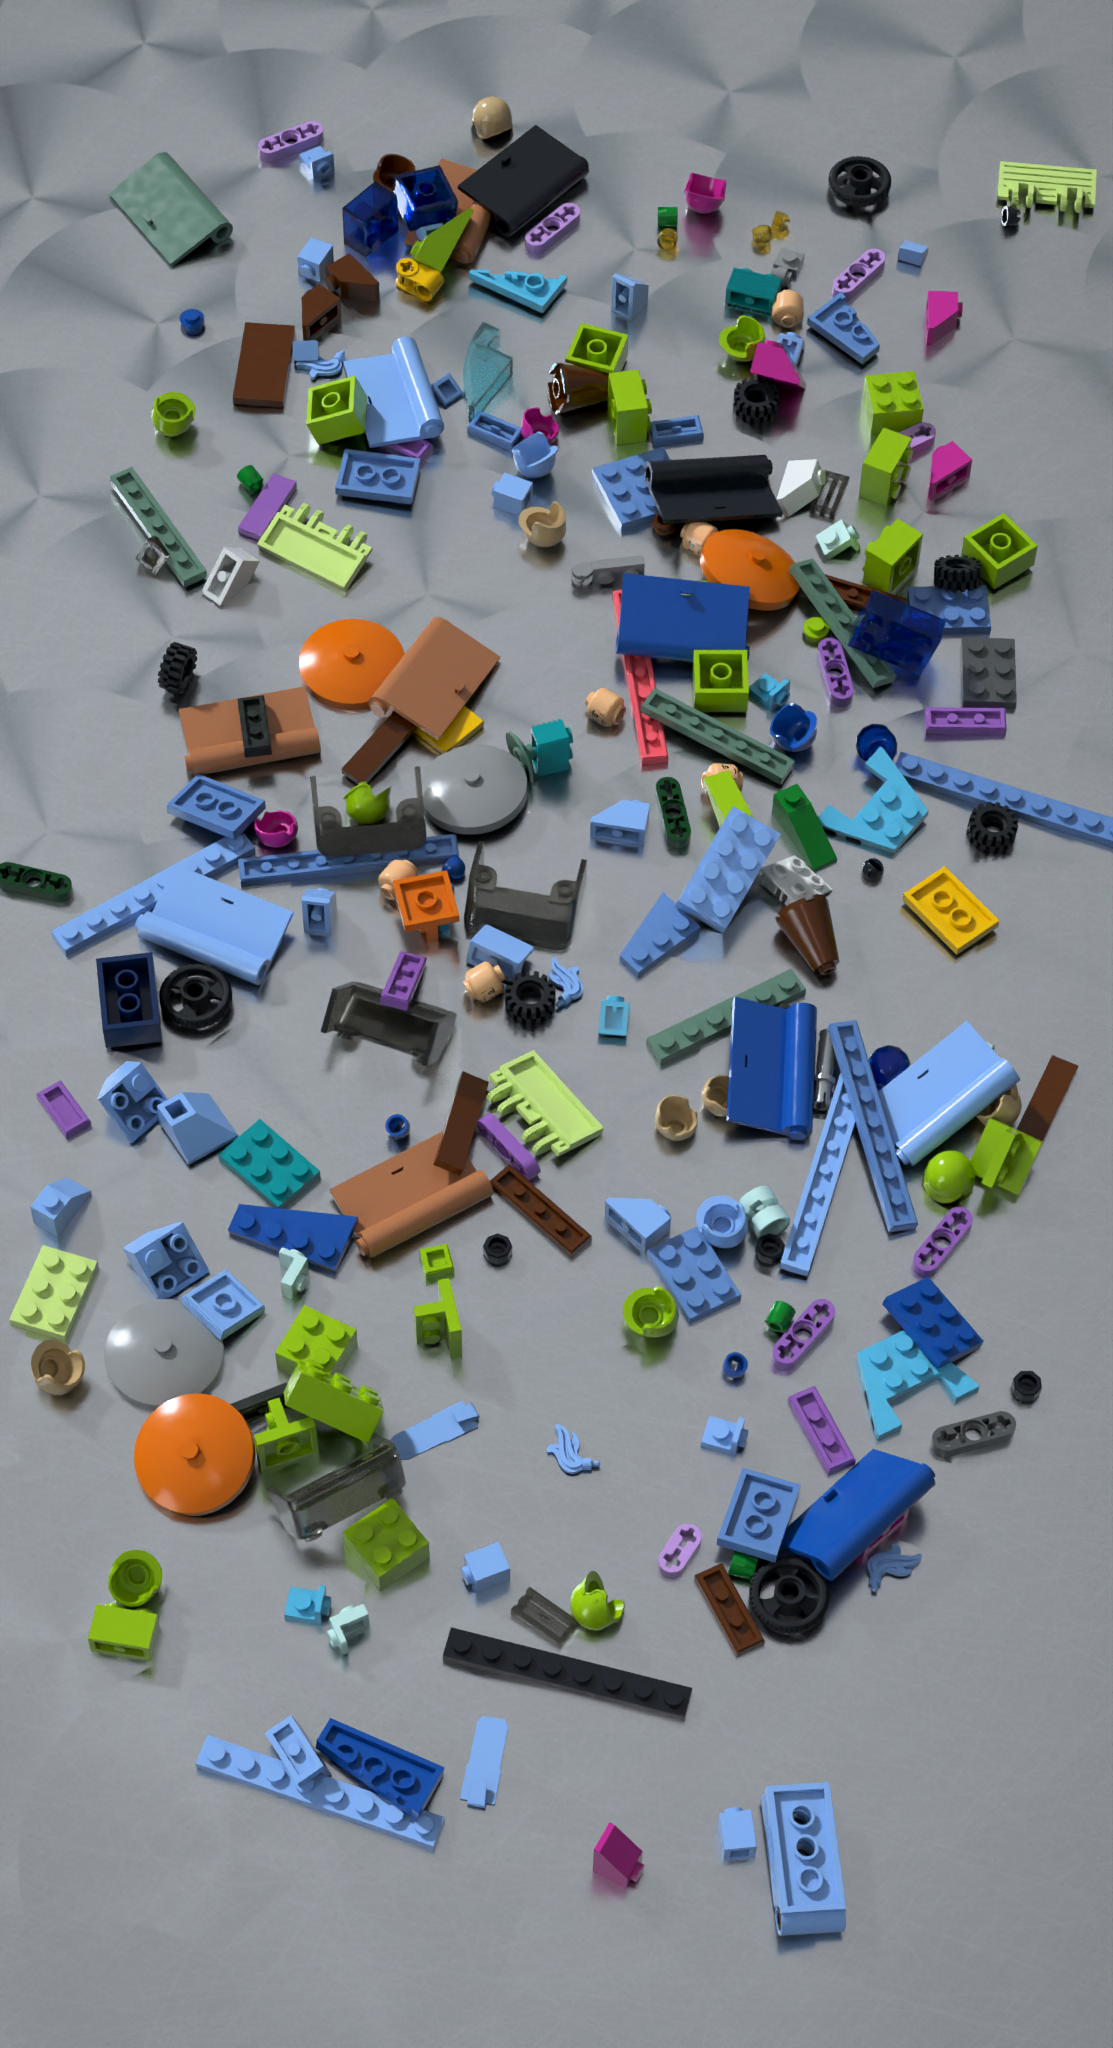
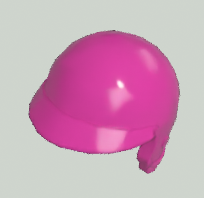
[684,172,726,214]

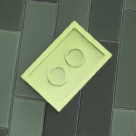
[9,1245,99,1342]

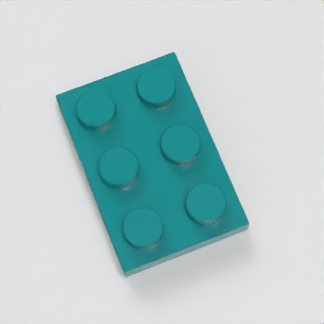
[218,1119,321,1209]

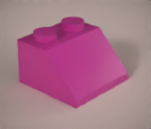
[750,340,806,389]

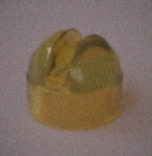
[771,210,790,232]
[752,225,772,246]
[657,228,678,250]

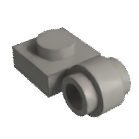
[771,248,805,288]

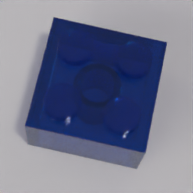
[392,165,458,232]
[342,181,399,257]

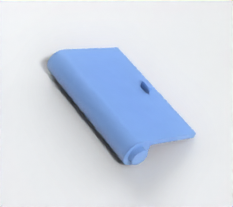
[343,337,445,448]
[135,864,294,985]
[878,1021,1021,1166]

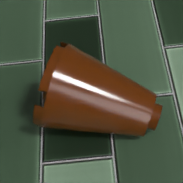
[547,363,609,414]
[775,894,840,975]

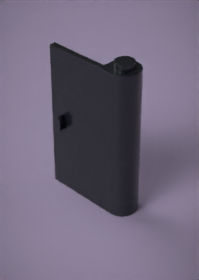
[457,125,589,237]
[644,455,783,524]

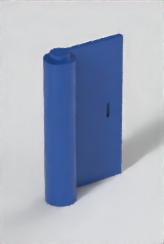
[615,573,750,662]
[727,997,817,1140]
[781,1449,935,1581]

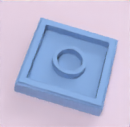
[181,1269,266,1341]

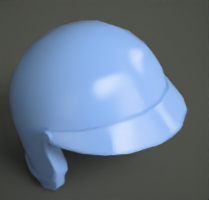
[511,432,558,479]
[696,1195,748,1249]

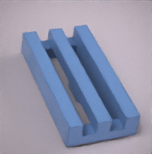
[467,410,523,451]
[650,415,704,447]

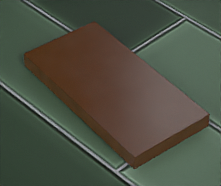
[233,322,295,407]

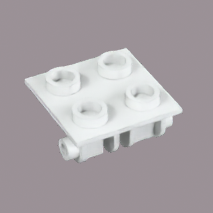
[760,855,833,906]

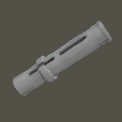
[813,1029,835,1111]

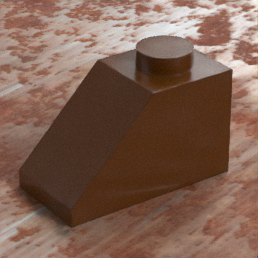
[325,253,380,302]
[301,284,341,341]

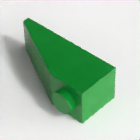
[772,784,837,872]

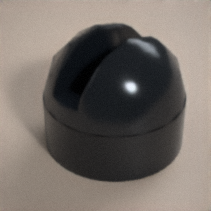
[1002,206,1021,226]
[861,858,884,883]

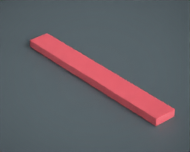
[612,590,669,765]

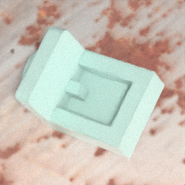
[816,519,861,559]
[279,1248,309,1300]
[327,1604,370,1656]

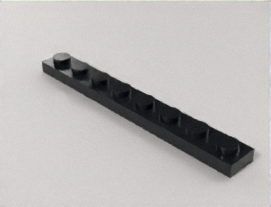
[443,1627,692,1721]

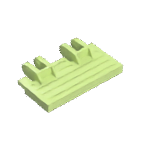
[997,161,1097,213]
[257,503,373,592]
[486,1050,604,1156]

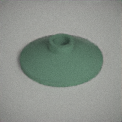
[506,732,536,782]

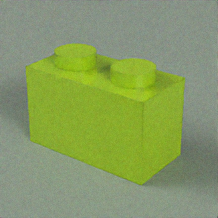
[88,1603,160,1661]

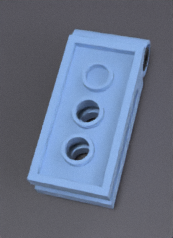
[761,1782,846,1936]

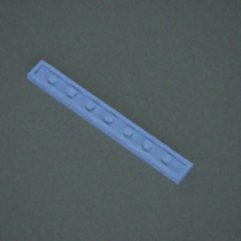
[238,834,459,887]
[828,1020,918,1232]

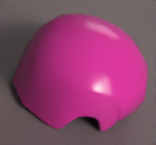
[521,407,559,445]
[254,810,298,848]

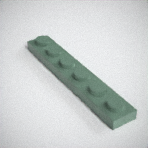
[109,467,207,587]
[789,558,897,688]
[640,688,795,785]
[646,968,806,1065]

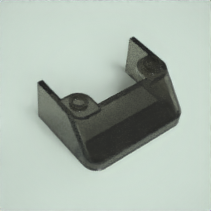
[310,766,427,858]
[464,841,587,950]
[320,981,457,1066]
[267,1432,406,1542]

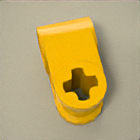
[396,258,444,302]

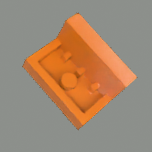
[393,870,460,943]

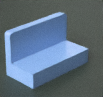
[466,925,534,982]
[265,1715,331,1787]

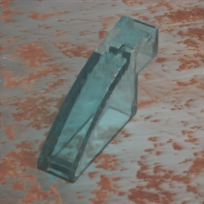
[463,322,513,423]

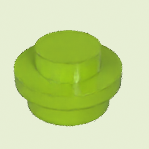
[803,617,830,642]

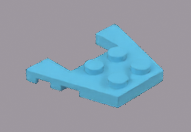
[818,747,928,854]
[857,1330,979,1441]

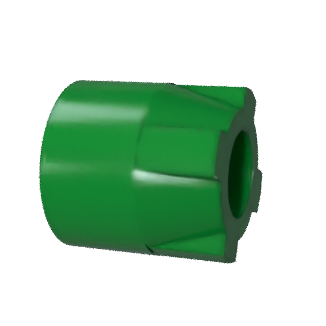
[658,207,678,227]
[237,465,264,494]
[765,1301,796,1333]
[728,1551,758,1581]

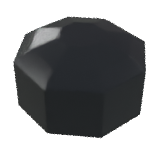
[483,1233,512,1265]
[755,1233,785,1264]
[1012,1371,1042,1401]

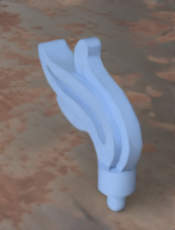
[296,350,345,379]
[548,957,583,1007]
[547,1424,601,1474]
[867,1544,922,1592]

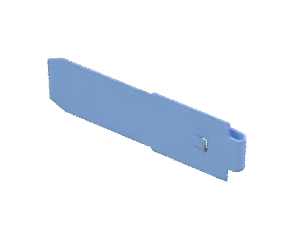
[389,1400,480,1460]
[460,1716,508,1808]

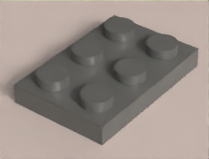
[961,637,1017,709]

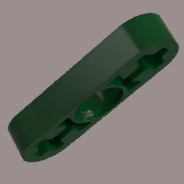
[655,777,691,849]
[0,862,73,902]

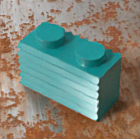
[725,267,782,315]
[531,719,573,777]

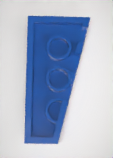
[228,1204,359,1272]
[316,1718,445,1821]

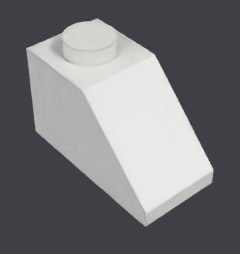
[777,459,826,517]
[201,547,260,606]

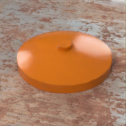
[700,529,800,611]
[299,619,404,710]
[134,1393,256,1516]

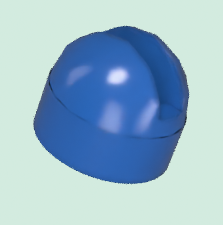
[441,855,465,879]
[385,1114,410,1139]
[722,1352,748,1379]

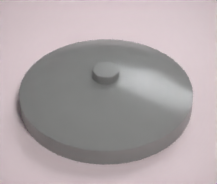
[419,744,528,834]
[104,1299,224,1411]

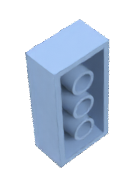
[675,806,781,934]

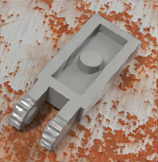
[571,555,645,589]

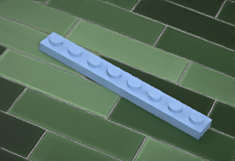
[51,832,256,956]
[779,1073,855,1276]
[195,1735,445,1851]

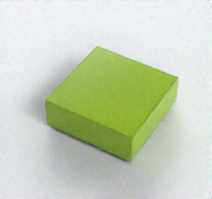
[419,1243,454,1279]

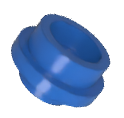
[179,309,205,333]

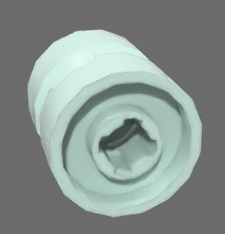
[738,1185,790,1239]

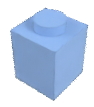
[297,237,334,282]
[491,473,533,516]
[461,1542,510,1593]
[718,1807,757,1861]

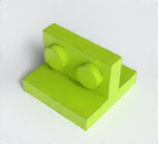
[970,1118,1044,1195]
[413,1278,462,1359]
[254,1398,319,1471]

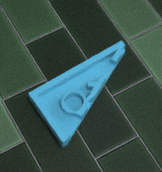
[469,269,567,313]

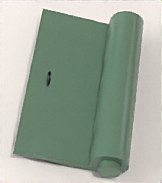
[109,152,233,267]

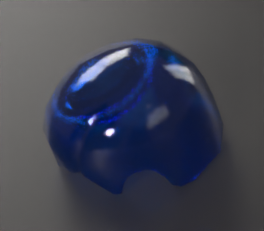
[856,724,898,763]
[869,1045,911,1087]

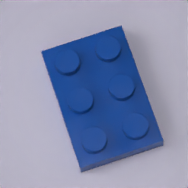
[882,1277,984,1369]

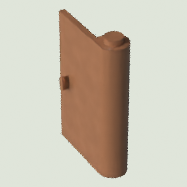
[404,158,494,264]
[368,617,501,740]
[179,686,321,776]
[329,1131,494,1258]

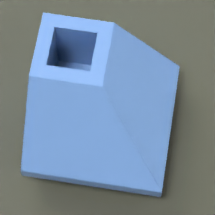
[97,1061,168,1143]
[157,1092,238,1165]
[123,1222,210,1299]

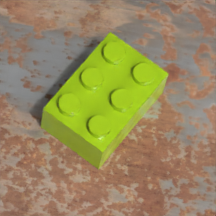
[283,1360,384,1443]

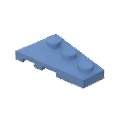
[807,291,880,364]
[619,892,700,978]

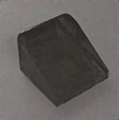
[135,535,170,575]

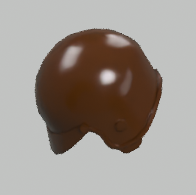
[373,154,415,198]

